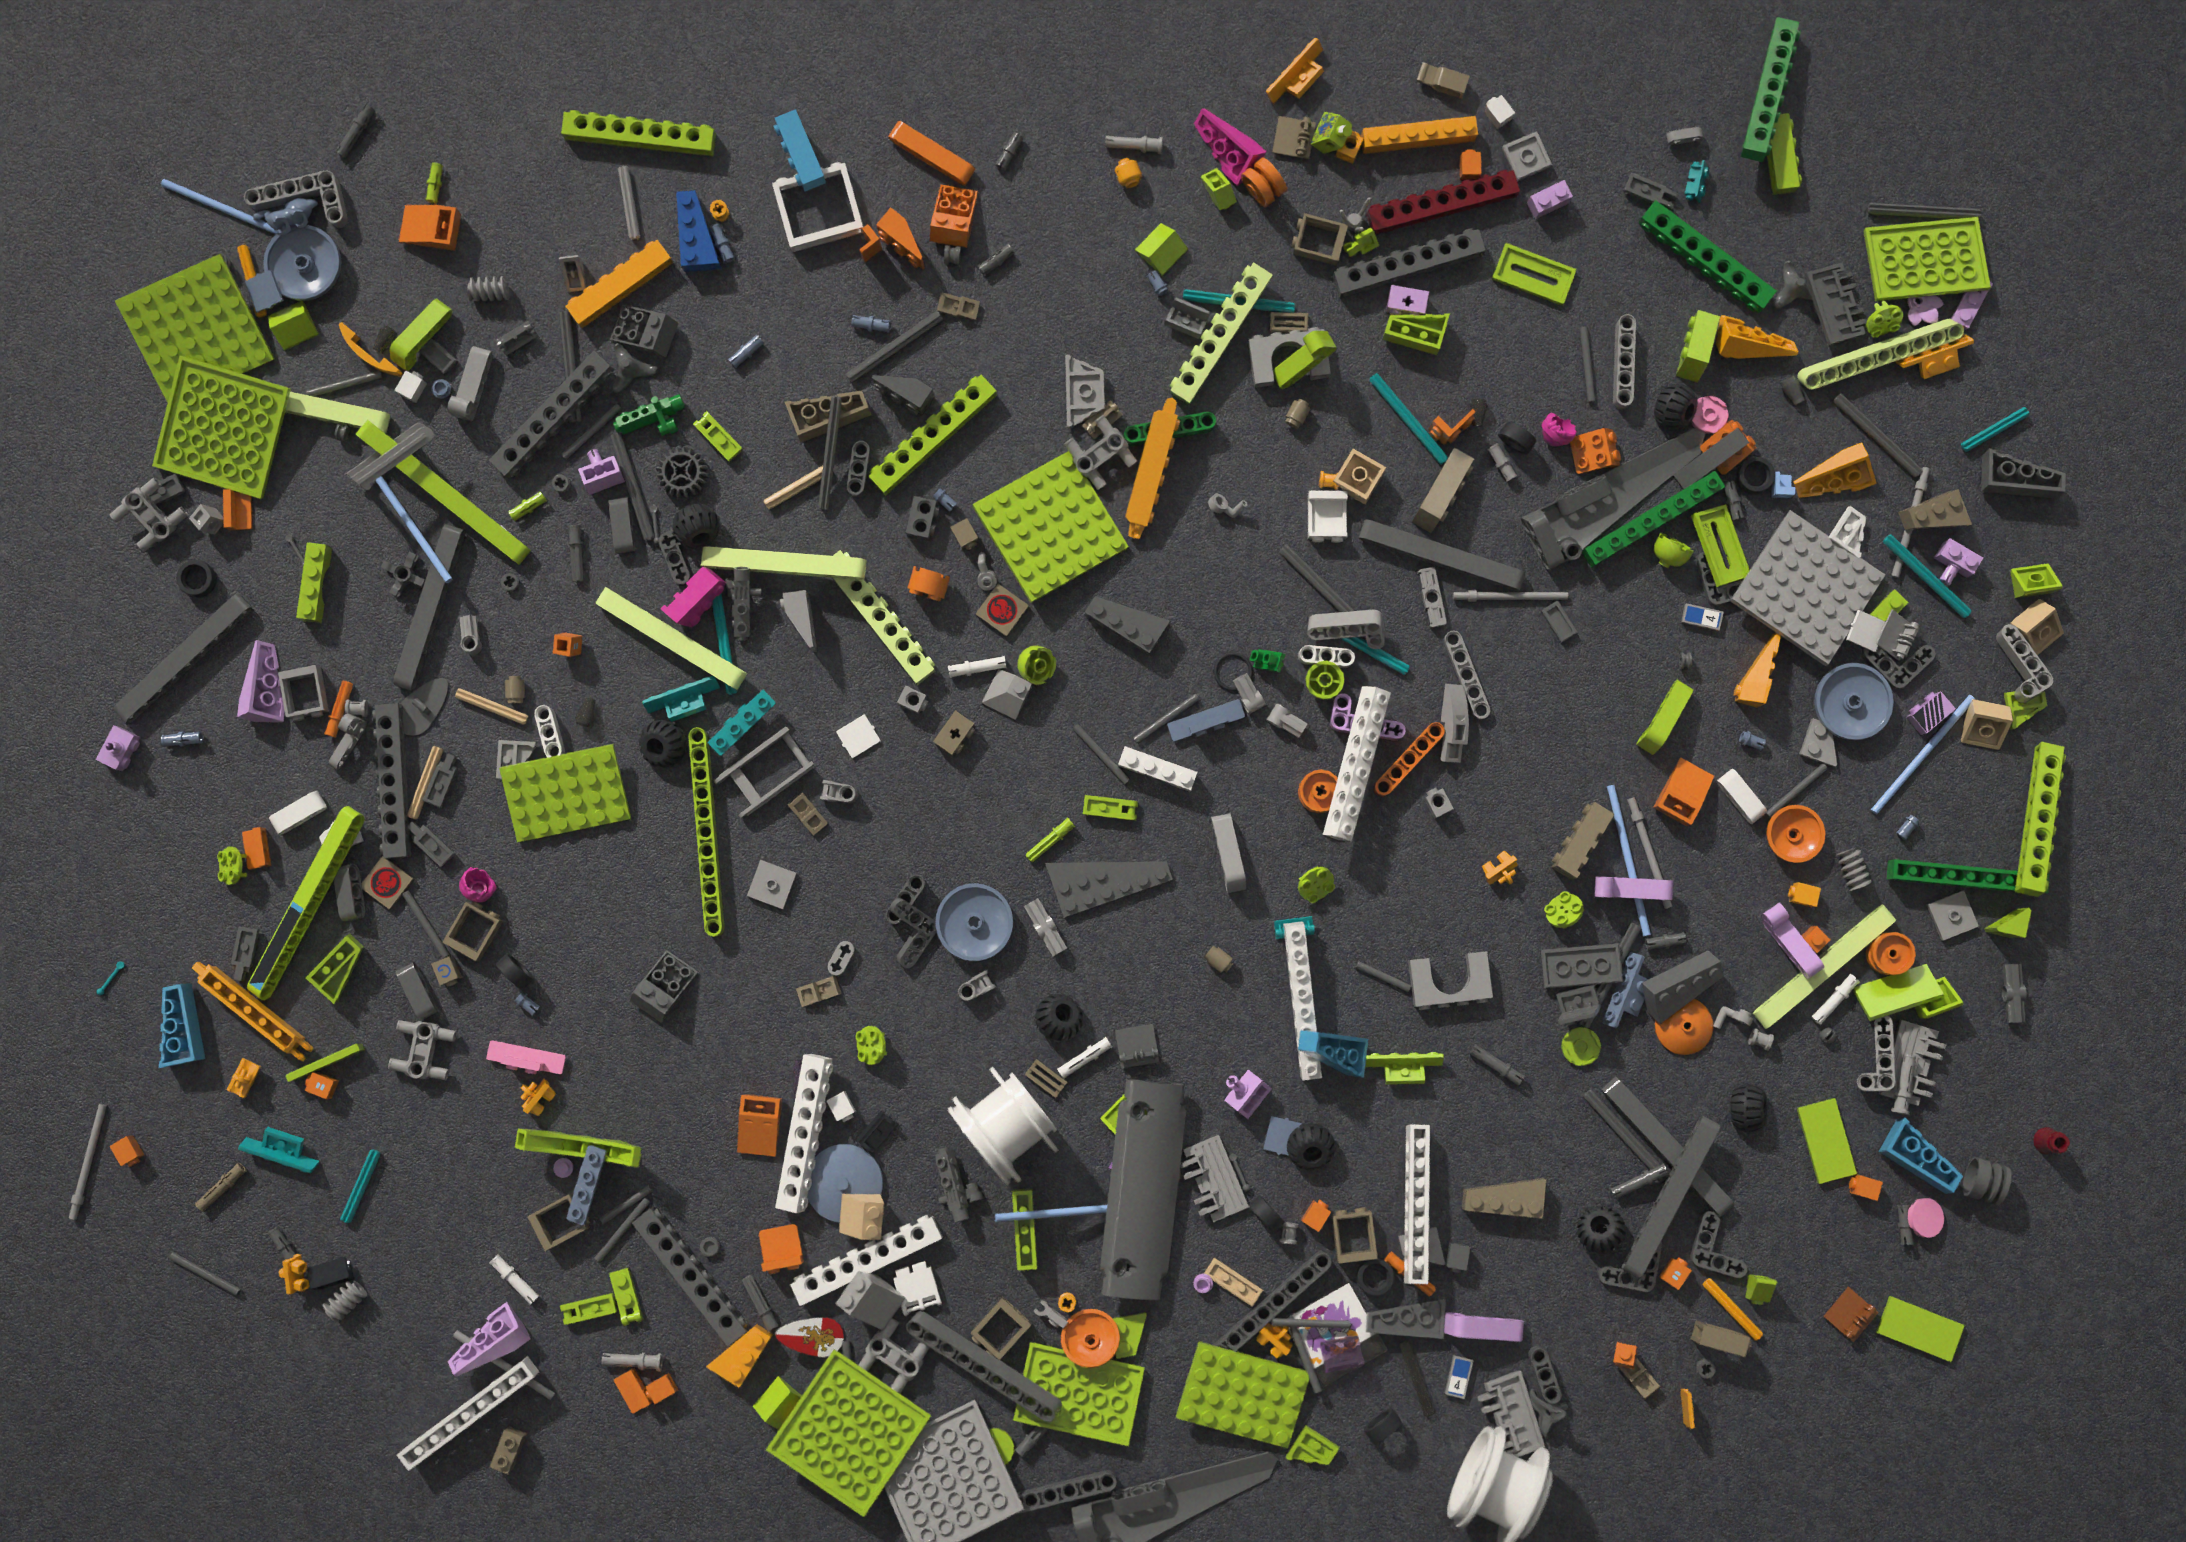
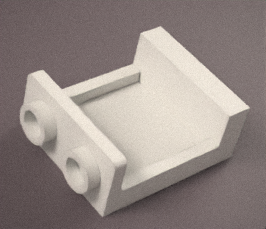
[1308,491,1348,543]

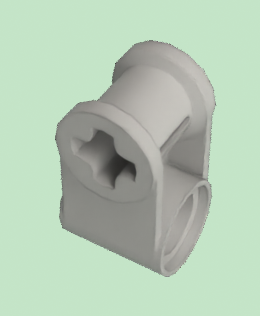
[820,780,858,803]
[958,970,996,1001]

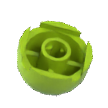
[1654,533,1694,568]
[1017,645,1056,685]
[1305,661,1344,699]

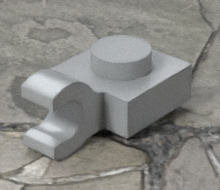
[1034,1300,1068,1328]

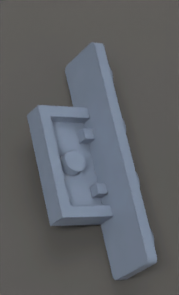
[1167,699,1245,741]
[1602,952,1649,1028]
[567,1145,607,1225]

